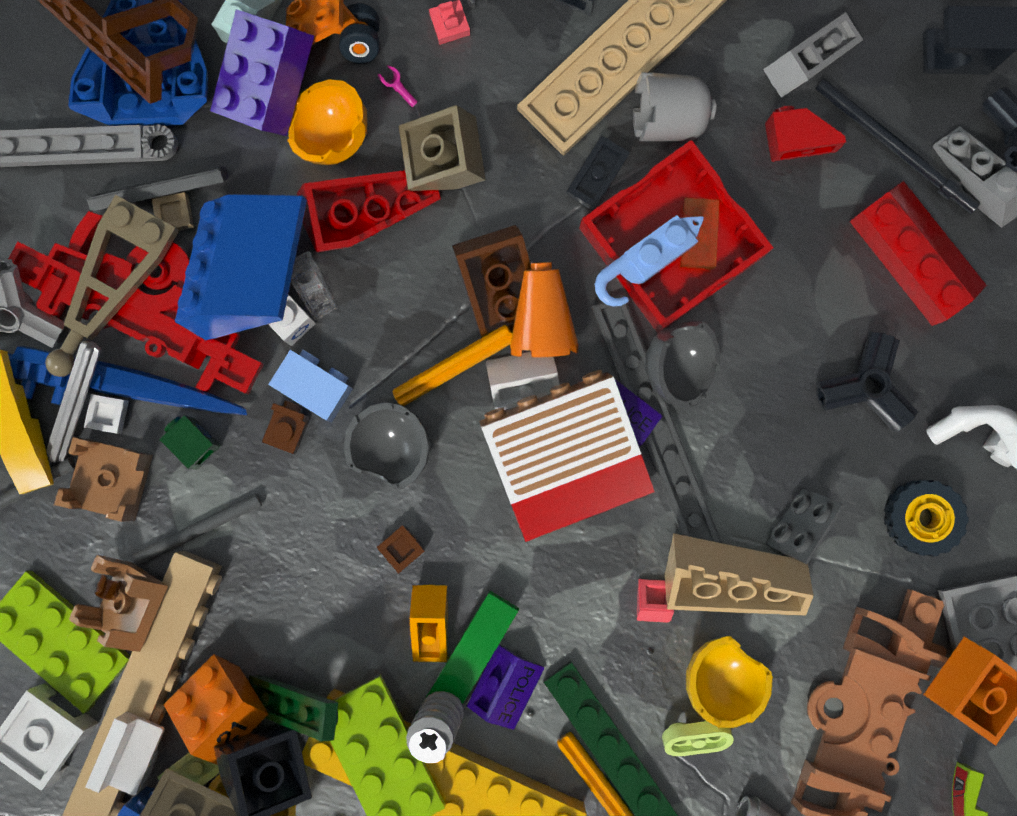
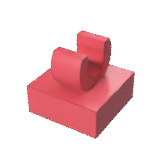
[429,0,470,45]

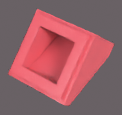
[637,579,674,623]

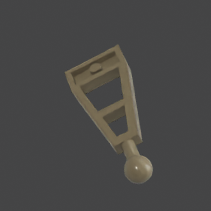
[45,195,179,377]

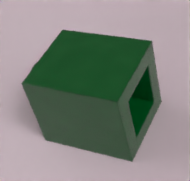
[159,415,221,470]

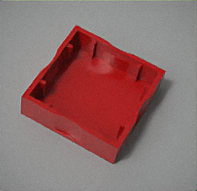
[579,140,773,333]

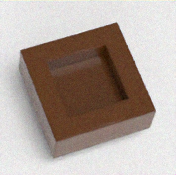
[376,525,426,574]

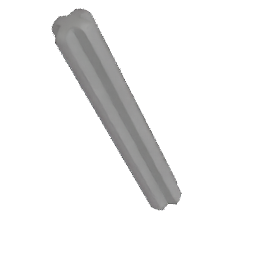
[46,341,101,463]

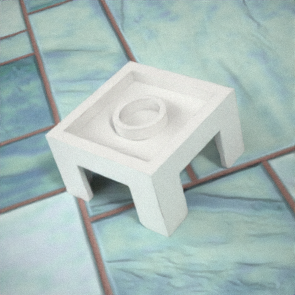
[0,683,99,791]

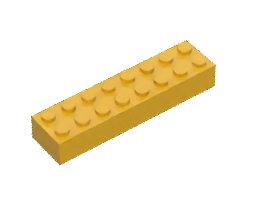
[302,688,587,816]

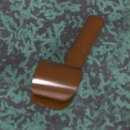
[95,575,122,600]

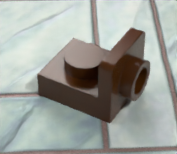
[262,400,310,455]

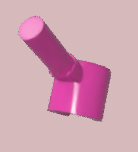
[378,65,418,107]

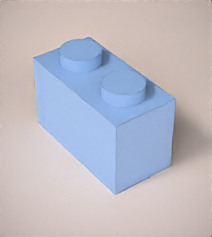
[268,350,353,423]

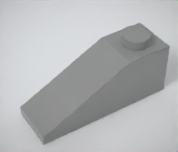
[763,12,863,97]

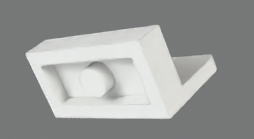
[486,352,559,410]
[86,712,165,795]

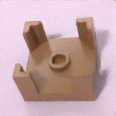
[54,437,153,522]
[69,555,168,652]

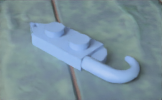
[595,215,704,307]

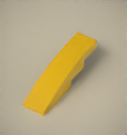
[0,350,54,494]

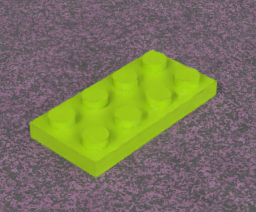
[0,570,131,714]
[330,675,446,816]

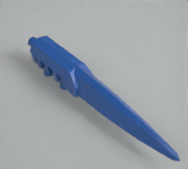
[8,346,247,415]

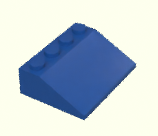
[175,195,307,341]

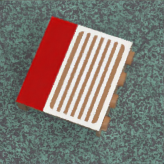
[479,370,655,542]

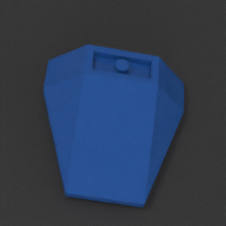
[68,0,208,126]

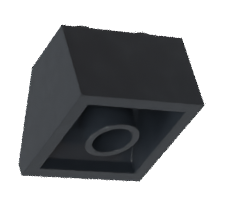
[214,723,312,816]

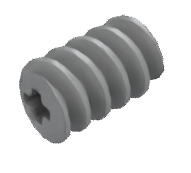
[406,691,464,763]

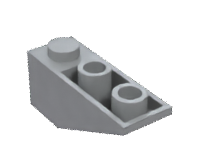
[933,126,1017,228]

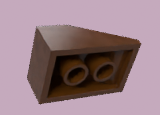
[452,225,531,337]

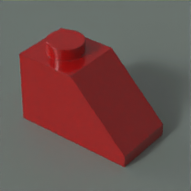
[765,106,846,162]

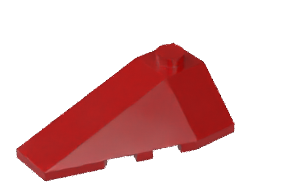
[297,170,440,252]

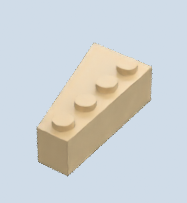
[664,533,814,616]

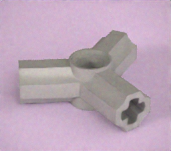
[0,258,66,348]

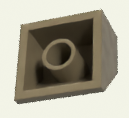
[399,105,486,191]

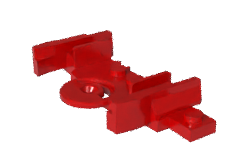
[8,211,264,395]

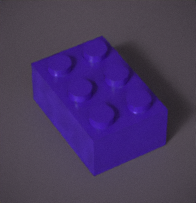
[210,9,314,136]

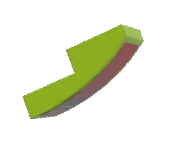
[952,762,988,816]

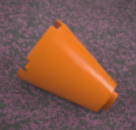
[510,262,579,357]

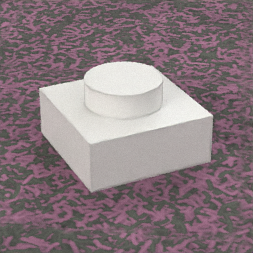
[84,394,129,434]

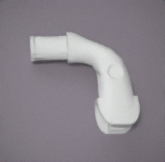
[926,405,1017,469]

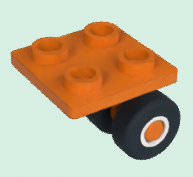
[286,0,379,64]

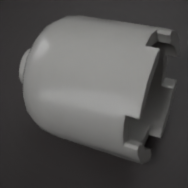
[633,72,716,141]

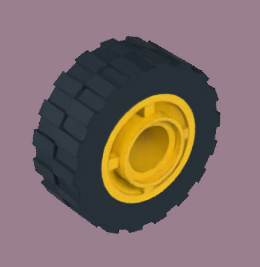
[884,480,969,557]

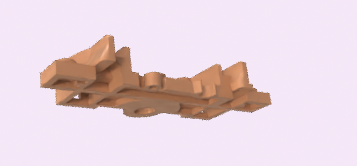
[791,589,949,816]

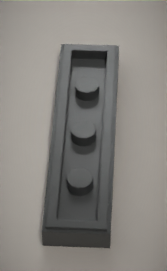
[87,166,228,212]

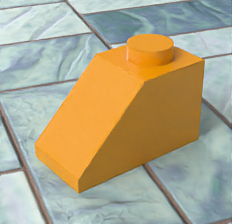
[409,585,448,662]

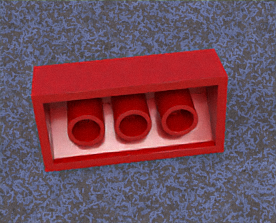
[850,181,987,326]

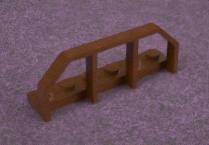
[38,0,198,104]

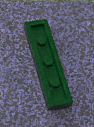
[249,675,338,742]

